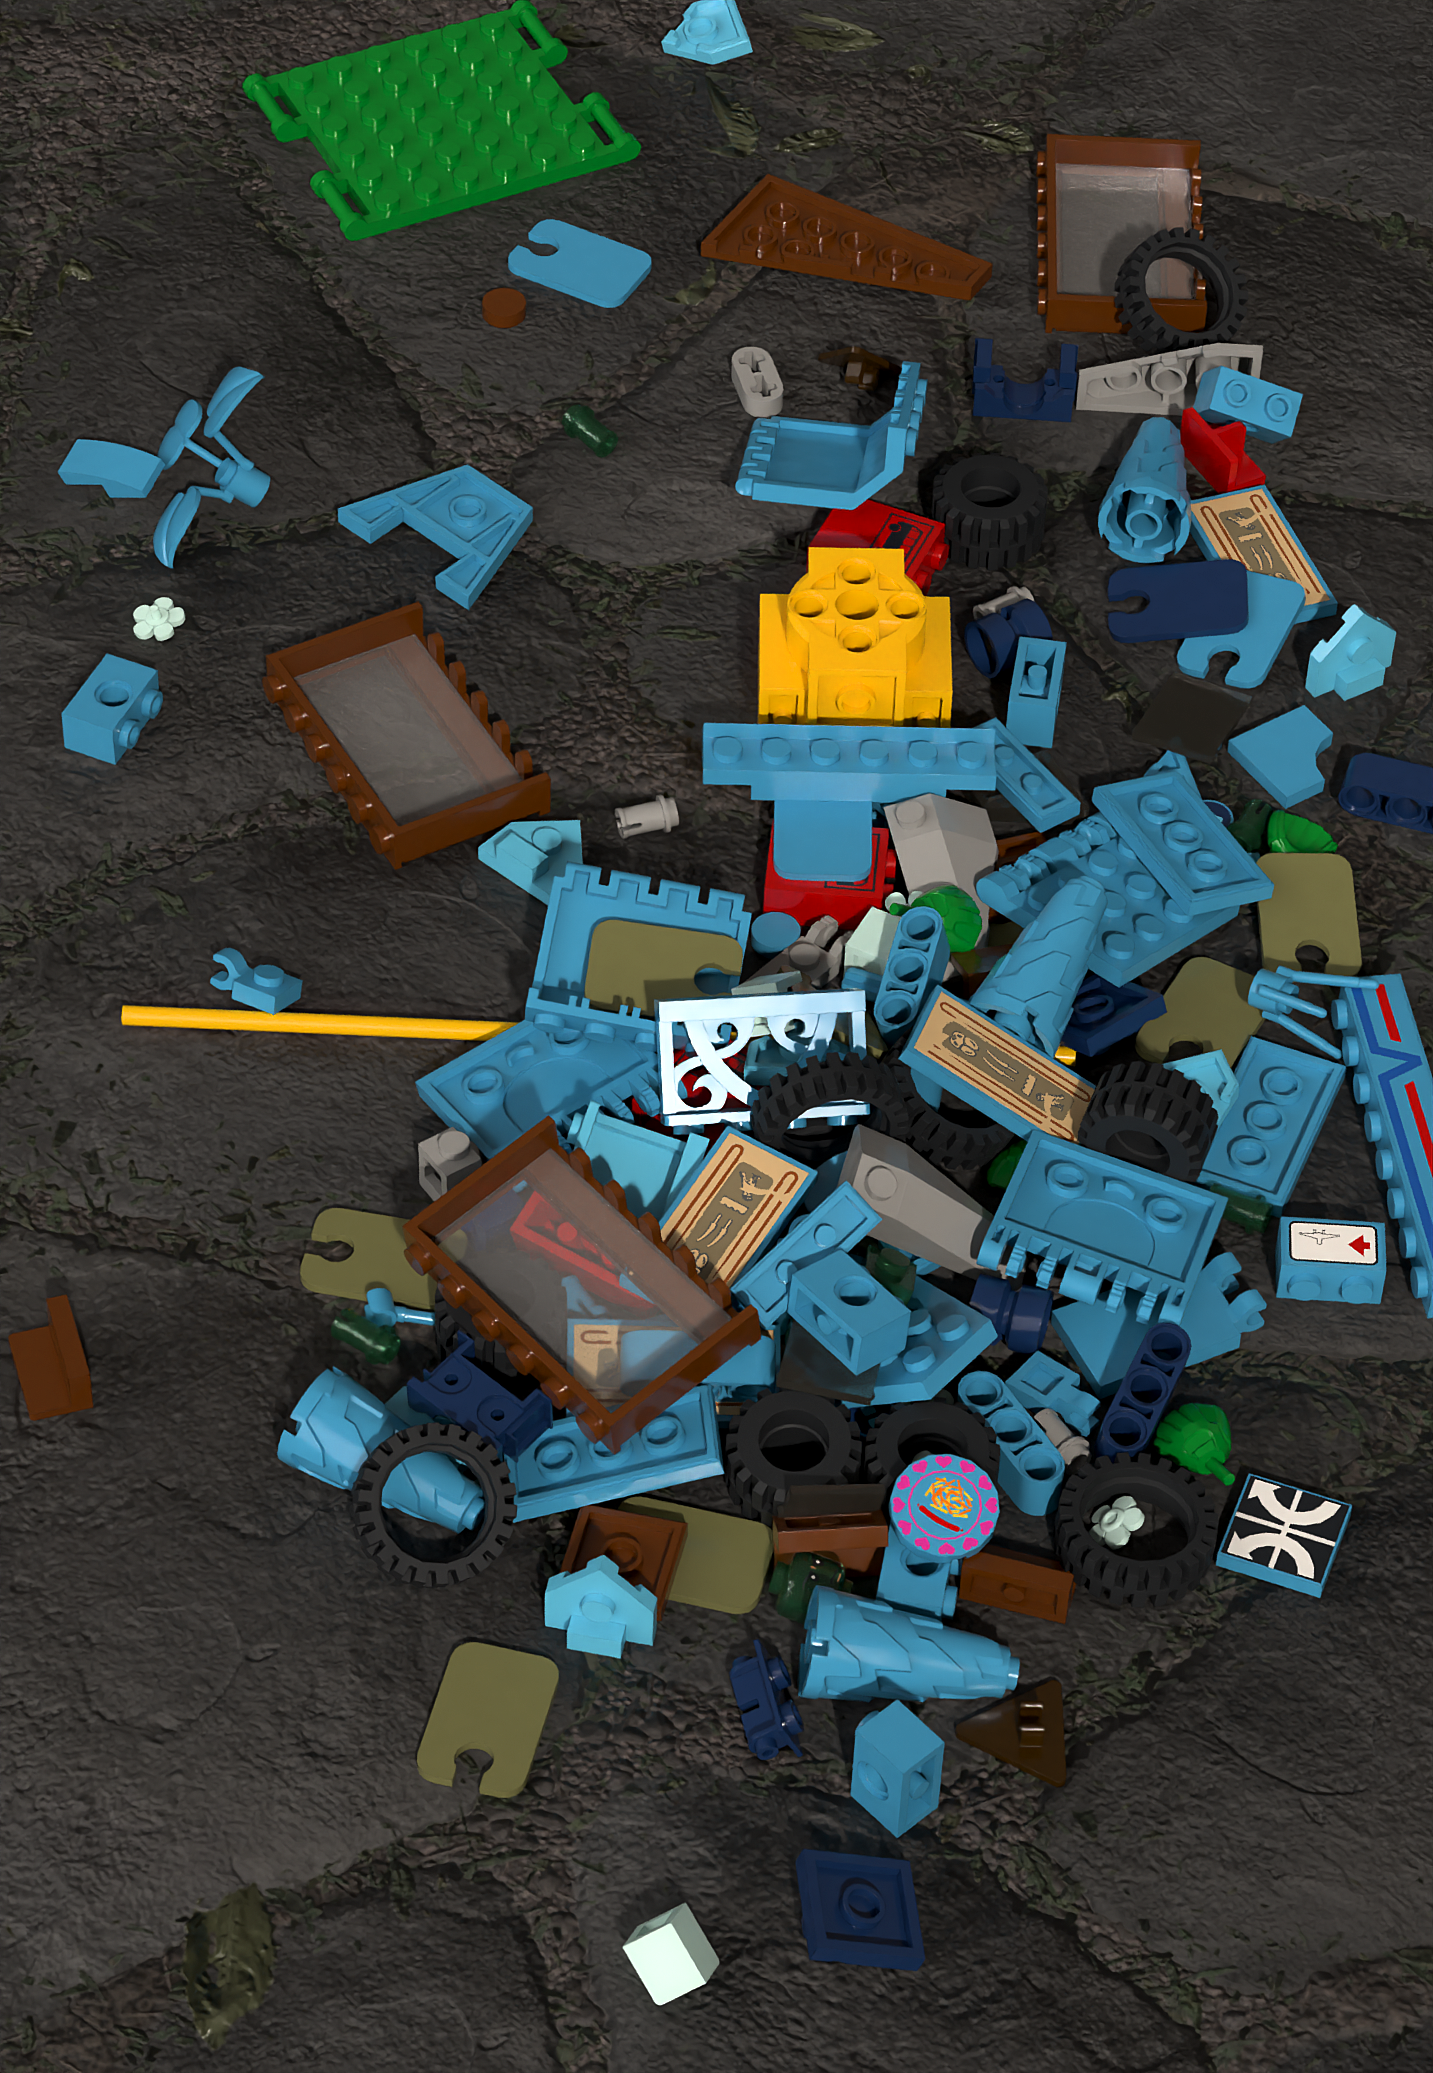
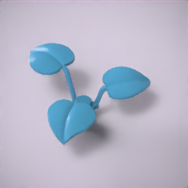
[153,366,271,569]

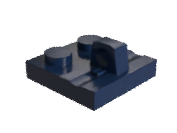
[1060,973,1167,1057]
[795,1849,926,1971]

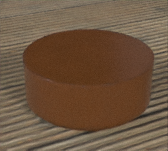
[482,288,526,328]

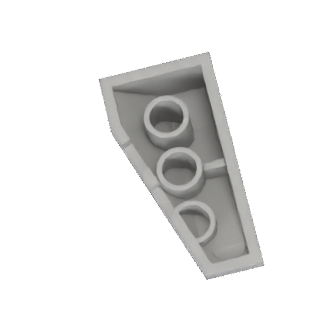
[1076,343,1263,416]
[884,793,999,987]
[836,1124,1031,1291]

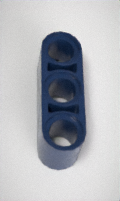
[1338,753,1433,834]
[1094,1323,1192,1464]

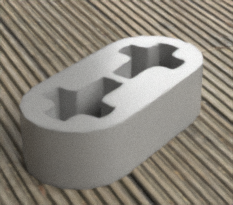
[731,347,784,418]

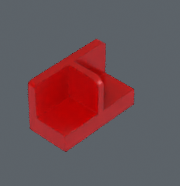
[1180,407,1266,494]

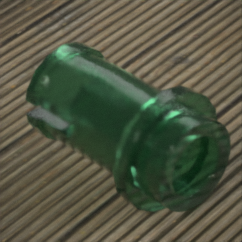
[562,405,618,458]
[1226,799,1273,853]
[1209,1182,1273,1235]
[331,1308,401,1365]

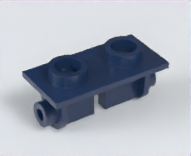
[729,1639,804,1760]

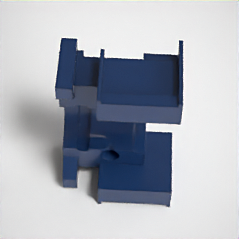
[972,338,1078,422]
[406,1330,553,1463]

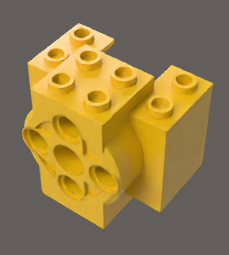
[758,547,953,728]

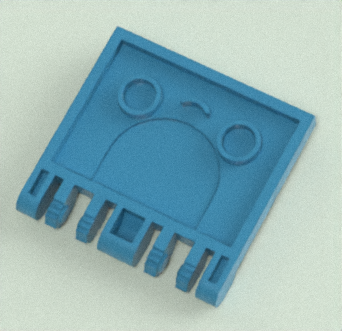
[976,811,1240,988]
[415,1020,688,1195]
[976,1129,1229,1327]

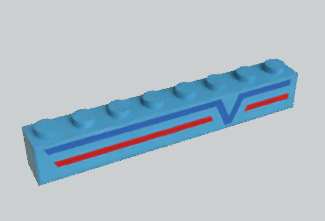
[1331,974,1433,1318]

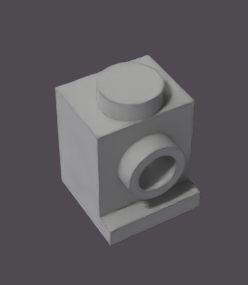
[418,1127,485,1201]

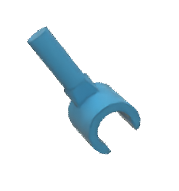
[364,1288,435,1331]

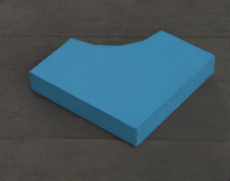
[1227,705,1333,809]

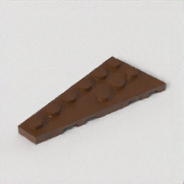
[701,174,993,301]

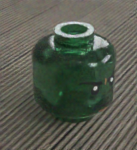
[767,1552,853,1625]

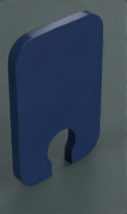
[1108,559,1249,643]

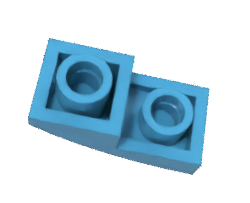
[58,439,165,498]

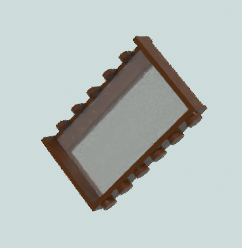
[1036,134,1207,334]
[262,601,551,870]
[402,1115,761,1455]

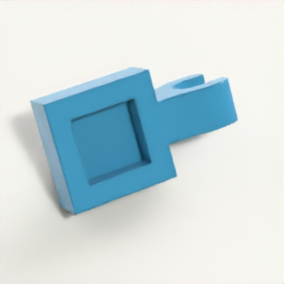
[210,948,303,1015]
[1005,1350,1100,1437]

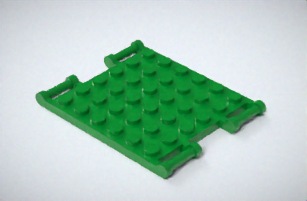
[242,0,641,241]

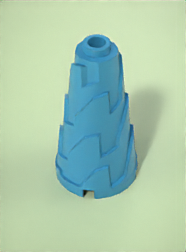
[1098,417,1191,563]
[967,876,1108,1058]
[277,1366,485,1533]
[797,1585,1020,1702]

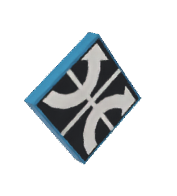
[1216,1473,1353,1598]

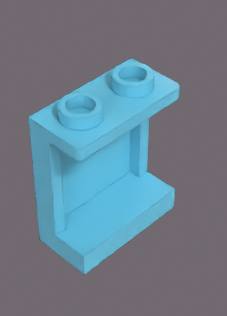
[566,1100,710,1223]

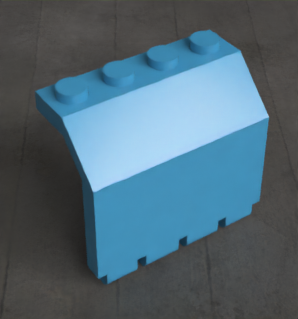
[735,361,928,510]
[525,861,752,1058]

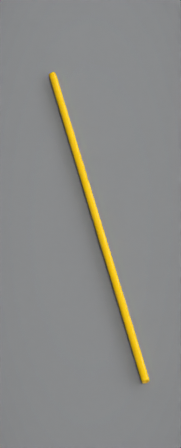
[121,1005,1076,1067]

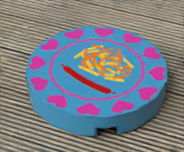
[889,1454,1000,1563]

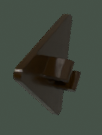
[818,346,902,391]
[955,1680,1066,1787]

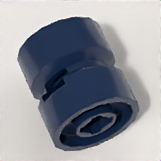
[964,598,1053,679]
[969,1273,1054,1355]

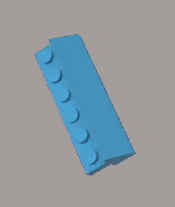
[702,723,997,803]

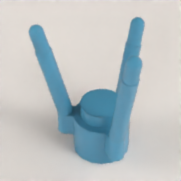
[1248,965,1379,1059]

